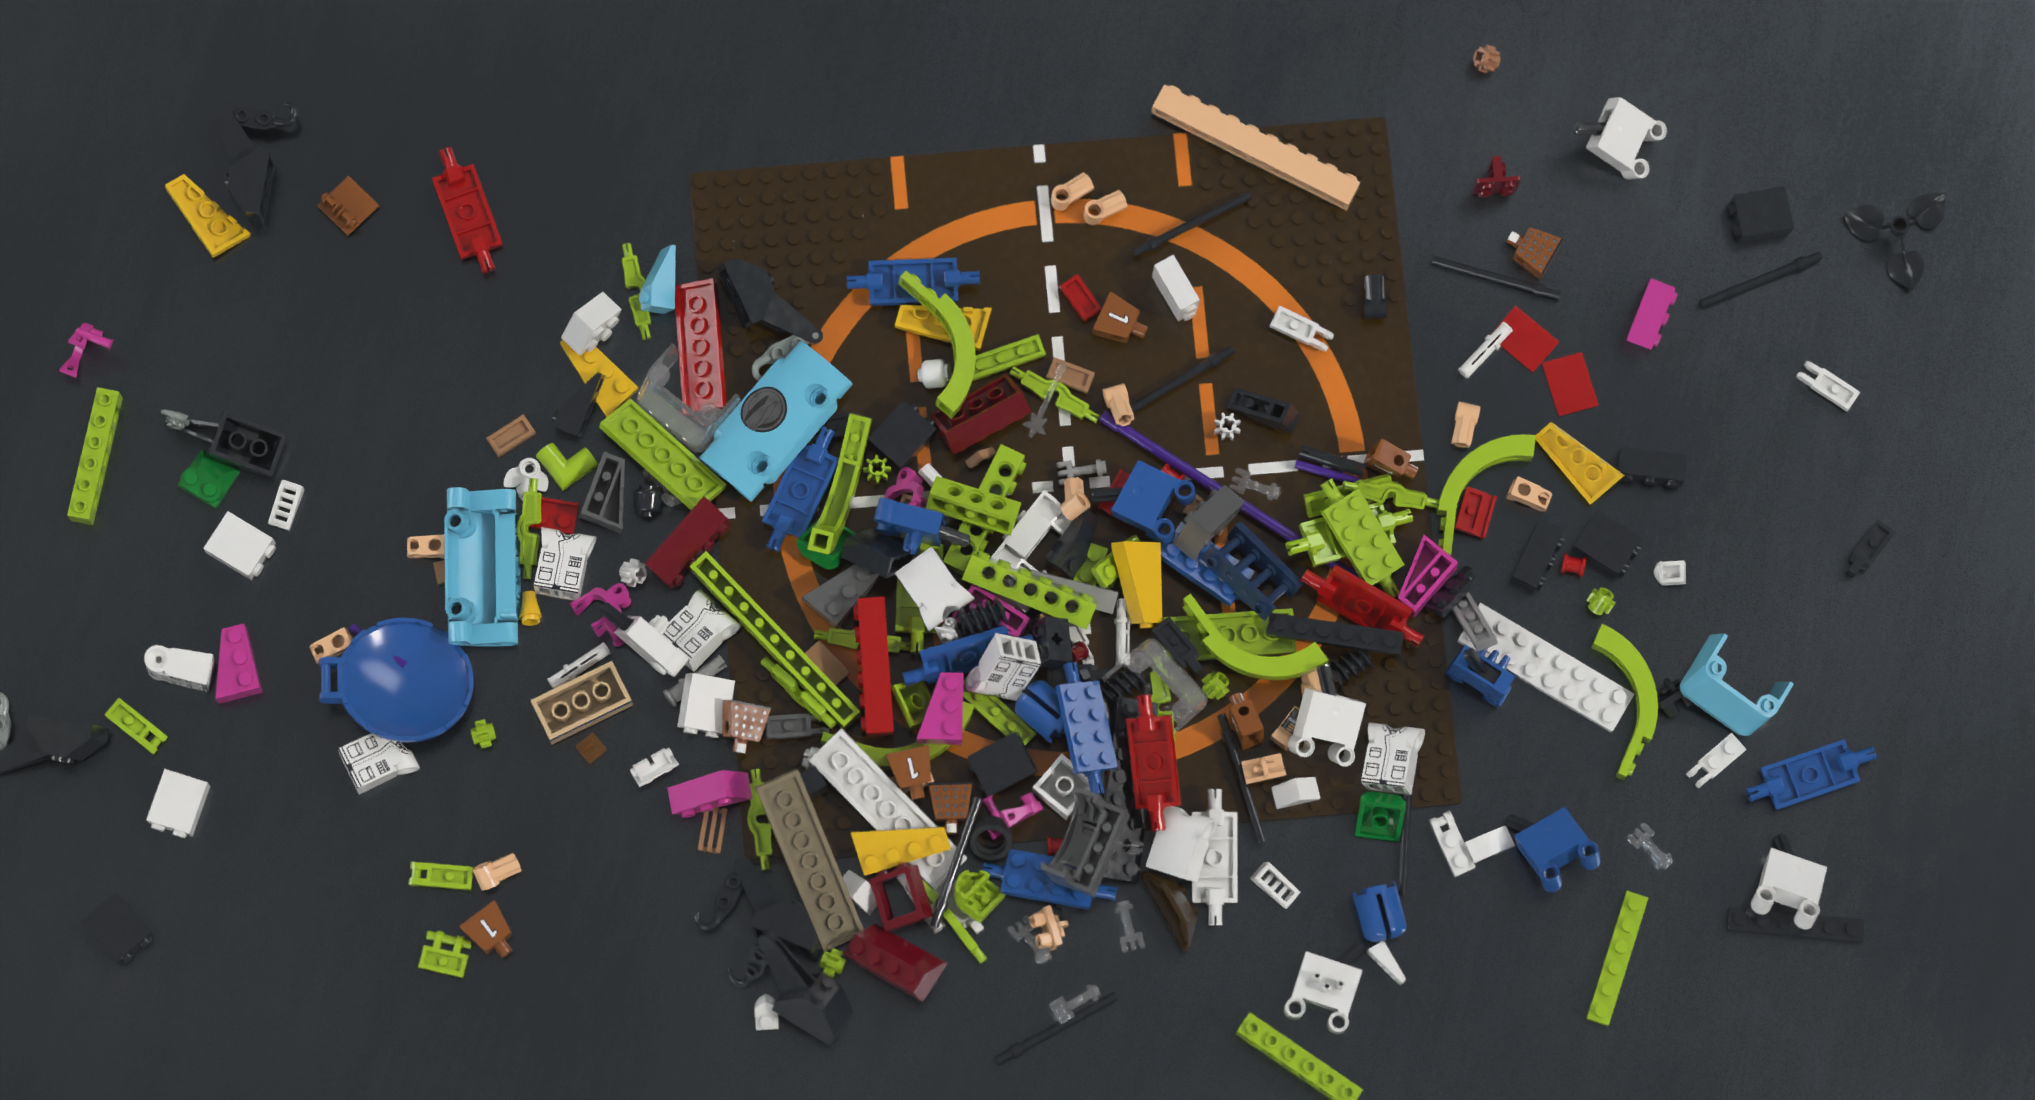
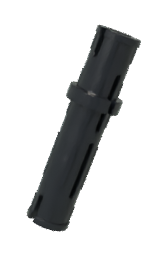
[1299,444,1366,477]

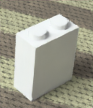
[1152,255,1200,321]
[203,511,276,580]
[677,673,735,738]
[147,769,210,839]

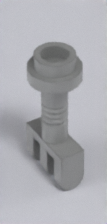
[1056,459,1107,485]

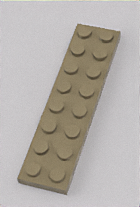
[755,769,864,952]

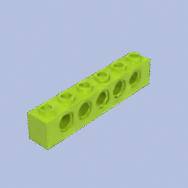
[67,387,123,525]
[943,444,1027,575]
[962,550,1097,630]
[1236,1012,1363,1100]

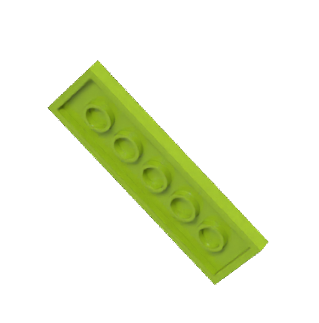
[599,398,727,510]
[1159,608,1297,663]

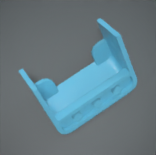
[1680,634,1794,736]

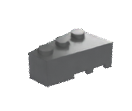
[578,452,625,533]
[1173,485,1245,561]
[802,564,880,629]

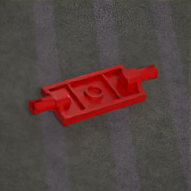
[432,147,503,273]
[1301,565,1424,648]
[1126,694,1181,831]

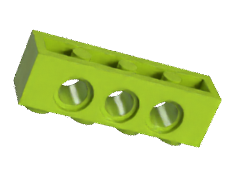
[926,476,1021,536]

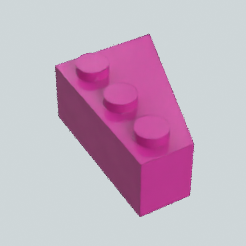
[1626,277,1678,350]
[1398,535,1458,618]
[951,584,1030,638]
[215,623,263,704]
[917,673,964,745]
[668,770,752,818]

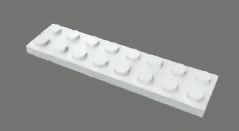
[1457,603,1635,733]
[809,728,968,889]

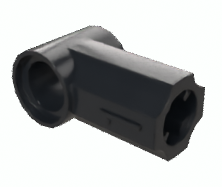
[1363,274,1387,319]

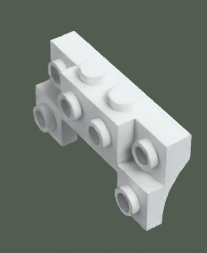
[990,490,1073,590]

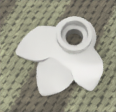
[504,458,548,501]

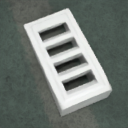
[268,480,304,531]
[1250,862,1301,909]
[1367,941,1406,985]

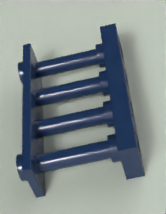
[1201,521,1304,621]

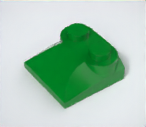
[177,449,240,509]
[796,519,857,569]
[1355,791,1406,842]

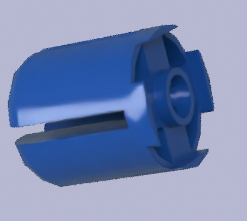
[1015,680,1065,744]
[1352,881,1407,942]

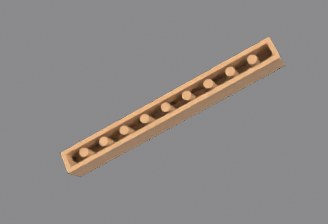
[1151,84,1360,211]

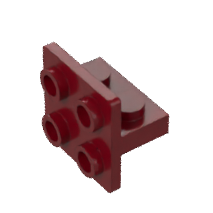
[1472,156,1521,198]

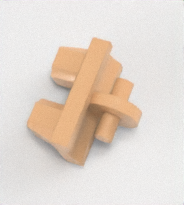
[1241,753,1286,785]
[1029,905,1069,951]

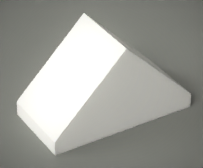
[1271,777,1321,809]
[842,870,877,916]

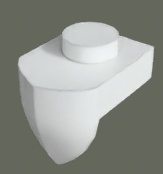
[1653,560,1686,586]
[755,994,779,1030]

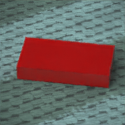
[1059,274,1102,323]

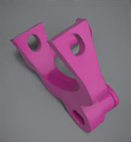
[59,322,114,378]
[885,467,928,509]
[569,583,631,647]
[982,792,1043,840]

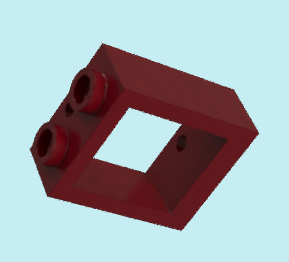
[869,862,933,931]

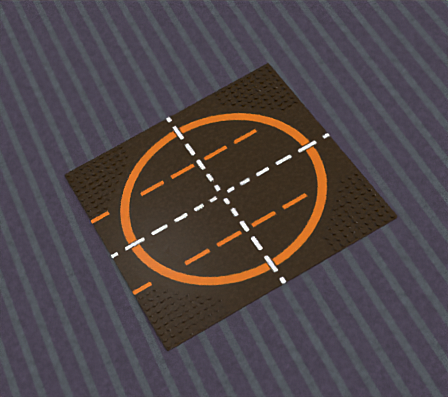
[689,117,1462,865]

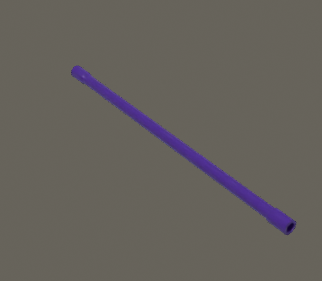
[1099,410,1360,578]

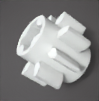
[1214,413,1241,441]
[619,558,647,587]

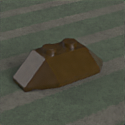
[1139,871,1199,954]

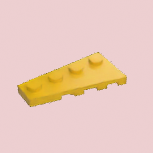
[165,174,251,258]
[895,305,992,351]
[560,340,639,418]
[1535,422,1625,505]
[851,826,951,876]

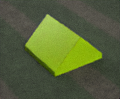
[891,681,932,733]

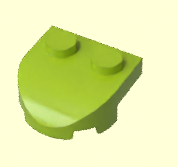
[954,870,1006,923]

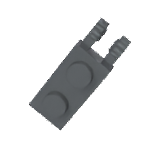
[766,713,829,740]

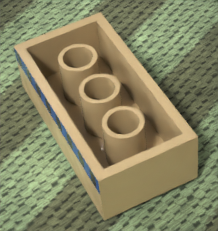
[531,661,633,744]

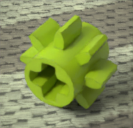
[863,455,891,484]
[1586,587,1616,615]
[1202,671,1229,700]
[470,719,496,748]
[819,948,846,978]

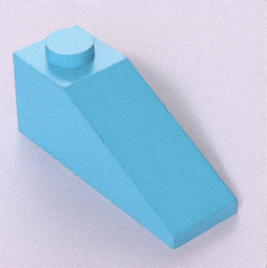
[639,245,676,314]

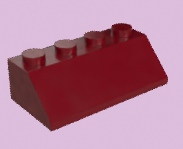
[929,373,1031,454]
[645,497,731,589]
[843,923,947,1002]

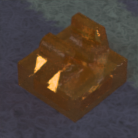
[575,732,607,764]

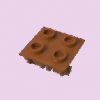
[317,176,379,236]

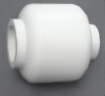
[917,359,951,389]

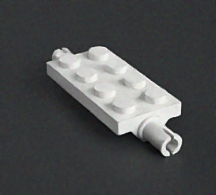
[1192,789,1238,925]

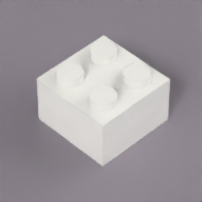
[561,292,622,355]
[1032,754,1090,821]

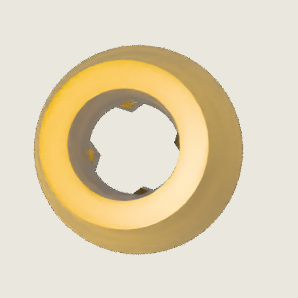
[519,591,542,626]

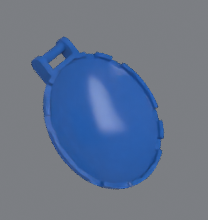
[319,618,474,742]

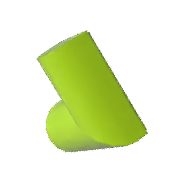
[536,443,598,492]

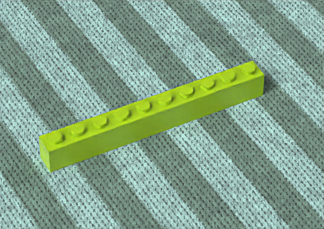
[690,551,860,731]

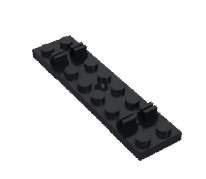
[1103,697,1159,882]

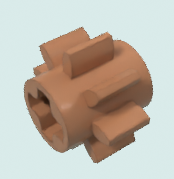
[1473,45,1500,73]

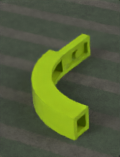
[898,271,976,419]
[808,413,872,555]
[1436,434,1536,556]
[1182,594,1328,680]
[1591,624,1658,780]
[821,701,975,770]

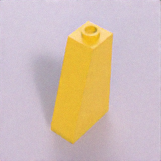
[1111,541,1162,628]

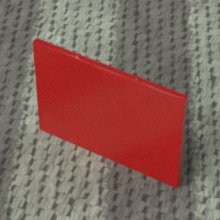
[1490,306,1559,373]
[1542,352,1599,417]

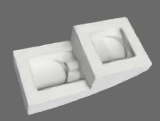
[1465,826,1515,864]

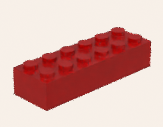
[853,597,894,737]

